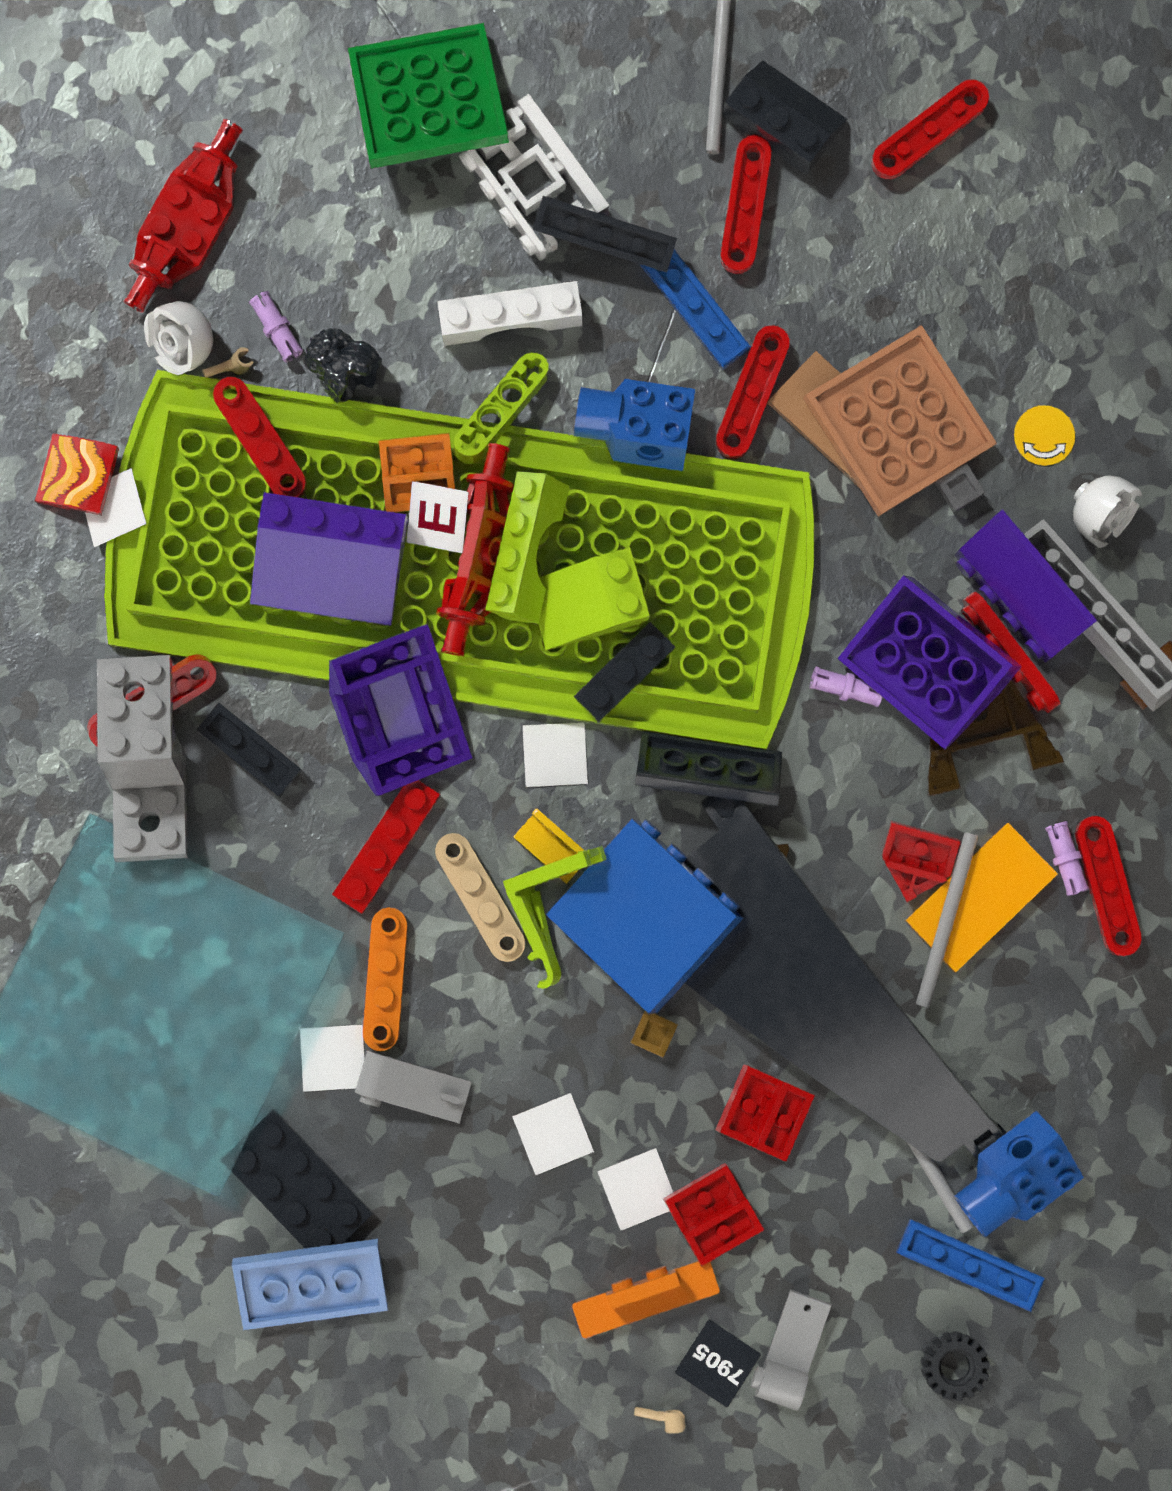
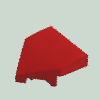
[881,821,960,902]

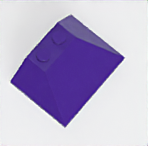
[329,624,472,796]

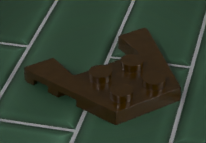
[927,680,1064,797]

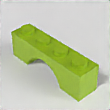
[485,471,570,624]

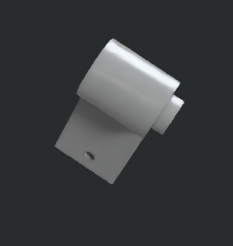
[355,1051,472,1123]
[751,1289,832,1411]

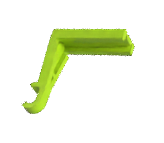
[503,846,607,989]

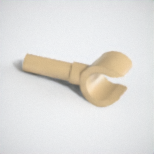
[202,348,254,378]
[634,1407,685,1433]

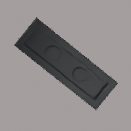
[574,622,675,723]
[196,702,302,797]

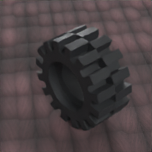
[921,1331,990,1401]

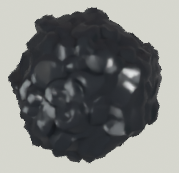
[305,328,382,403]

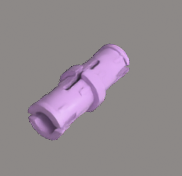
[249,291,304,363]
[809,667,882,707]
[1045,821,1089,896]

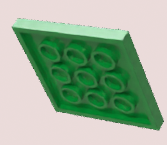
[348,23,509,169]

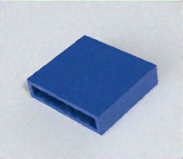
[546,819,743,1014]

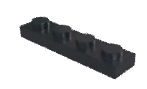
[532,195,677,273]

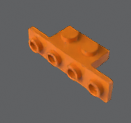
[572,1261,720,1338]

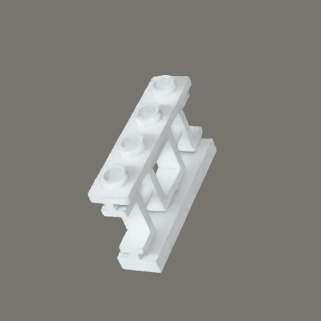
[459,94,609,261]

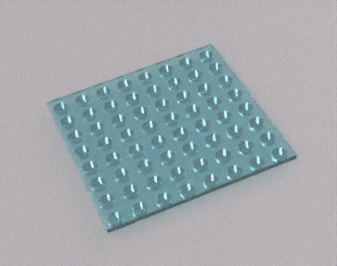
[0,813,345,1197]

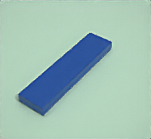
[640,249,751,370]
[896,1219,1045,1312]

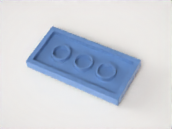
[232,1239,388,1330]

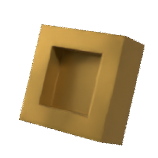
[630,1011,678,1058]

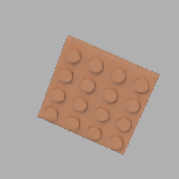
[803,325,997,517]

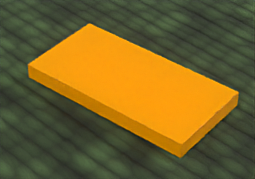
[905,823,1058,973]

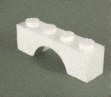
[437,281,582,346]

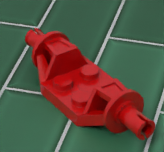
[123,119,243,313]
[436,443,514,657]

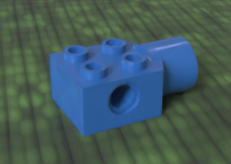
[574,379,695,471]
[954,1111,1084,1237]

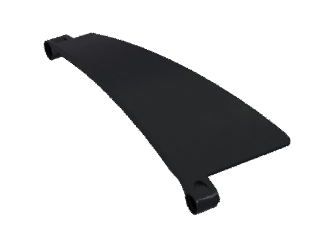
[684,796,1007,1162]

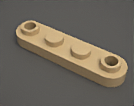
[435,833,525,962]

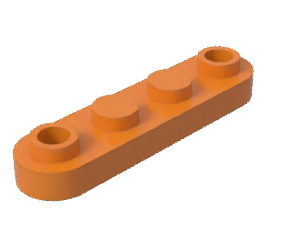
[363,907,408,1051]

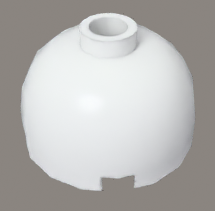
[144,301,213,375]
[1073,475,1142,548]

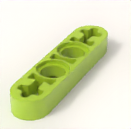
[454,353,549,464]

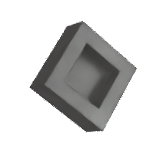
[935,463,985,513]

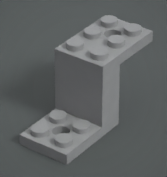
[97,655,188,862]

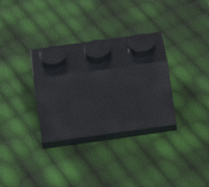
[722,60,847,175]

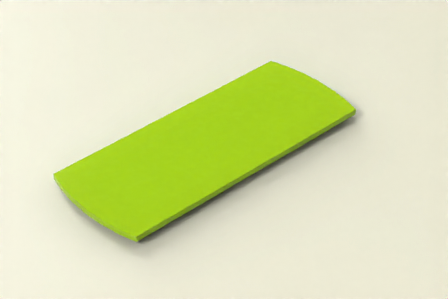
[104,370,814,749]

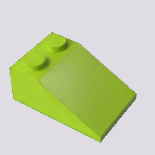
[538,547,650,651]

